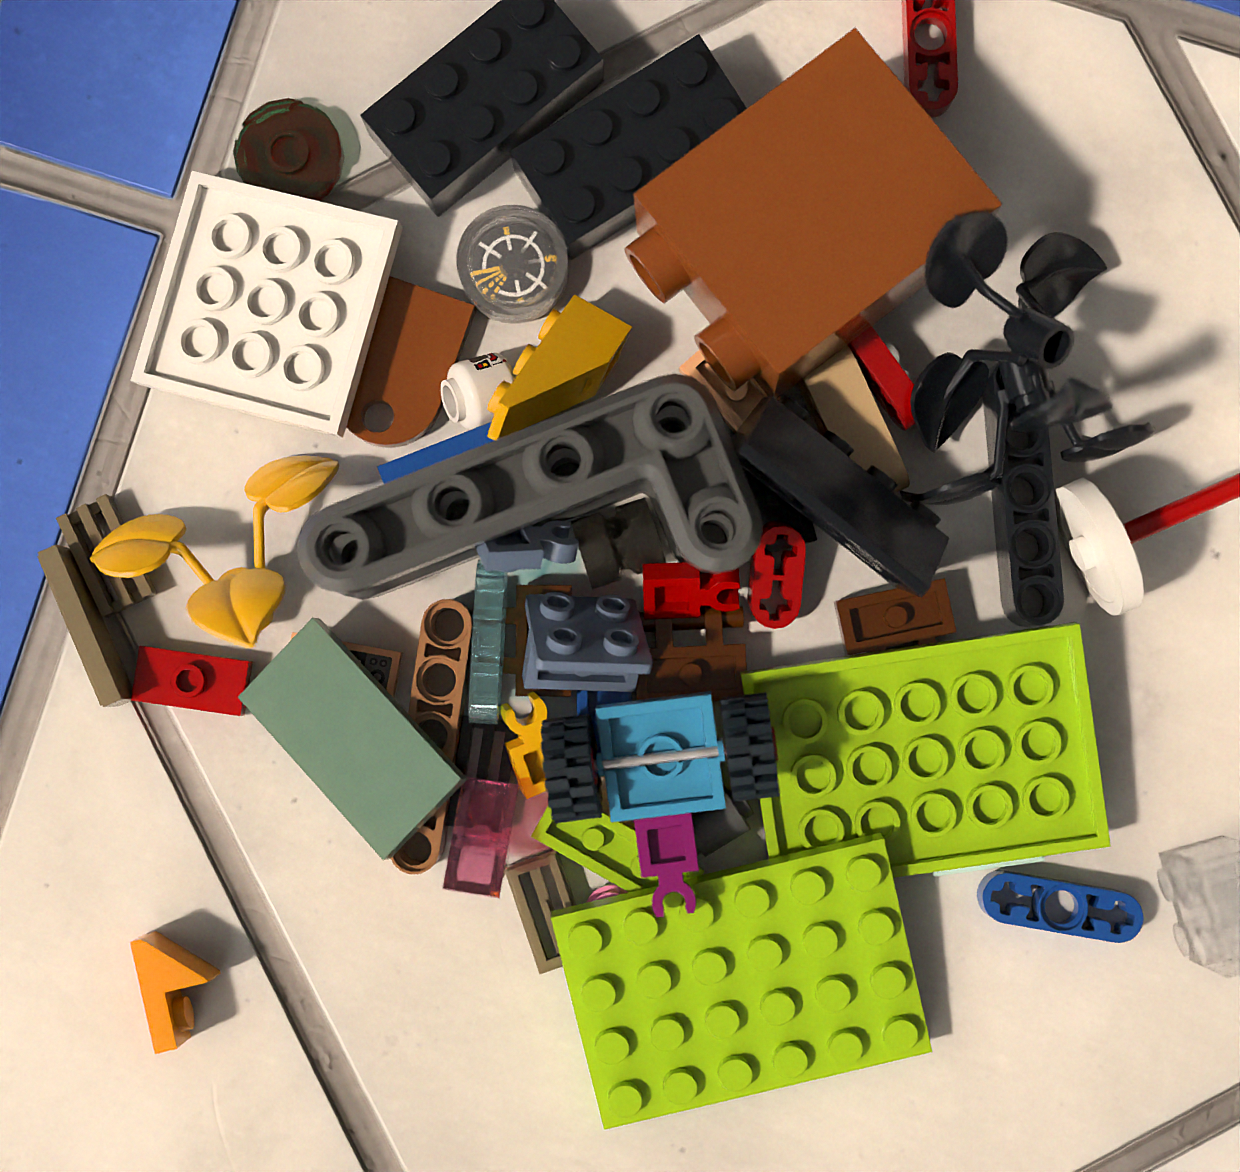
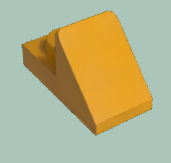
[130,931,221,1054]

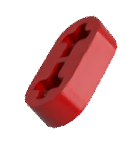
[747,520,806,629]

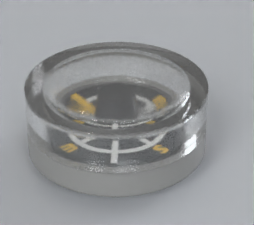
[456,205,569,324]

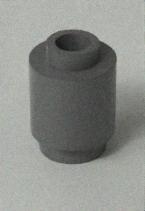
[692,783,754,857]

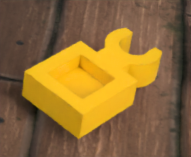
[501,692,547,799]

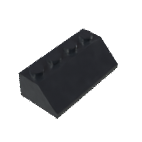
[731,395,949,597]

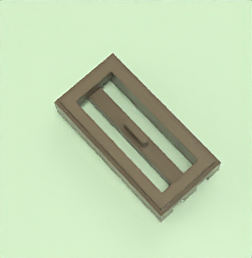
[56,494,157,618]
[504,850,576,974]

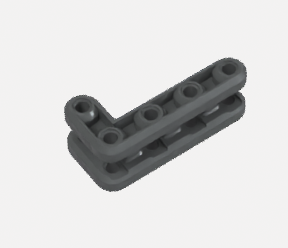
[297,373,763,600]

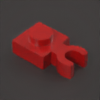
[642,562,740,619]

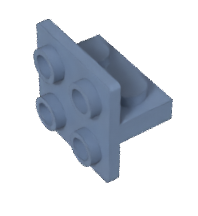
[522,592,653,692]

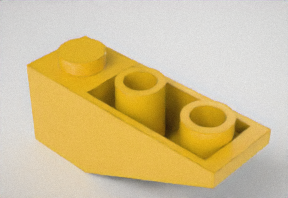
[487,294,632,440]

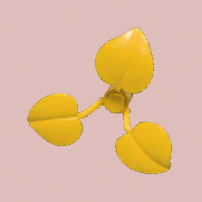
[89,456,339,649]

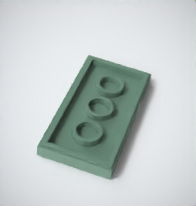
[238,617,468,860]

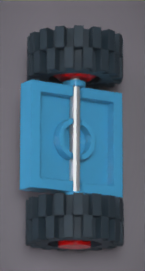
[541,691,780,823]

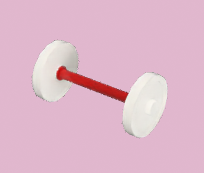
[1055,473,1240,616]

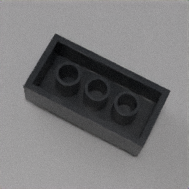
[360,0,604,217]
[510,34,747,260]

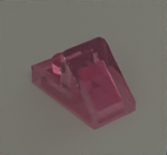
[442,776,519,899]

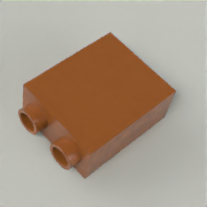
[624,28,1003,399]

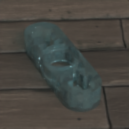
[469,559,508,725]

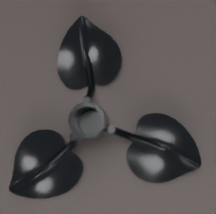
[910,210,1107,453]
[900,359,1157,505]

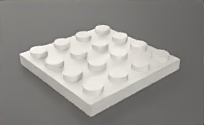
[131,171,403,438]

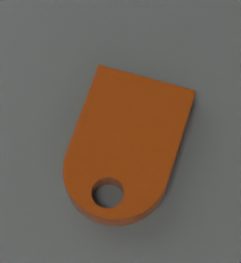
[346,276,477,448]

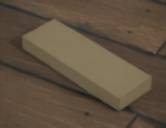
[37,544,133,707]

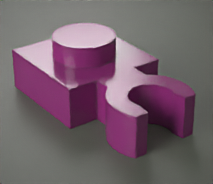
[634,813,699,918]

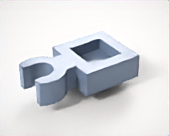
[475,520,579,572]

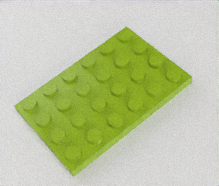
[740,622,1111,878]
[551,833,932,1130]

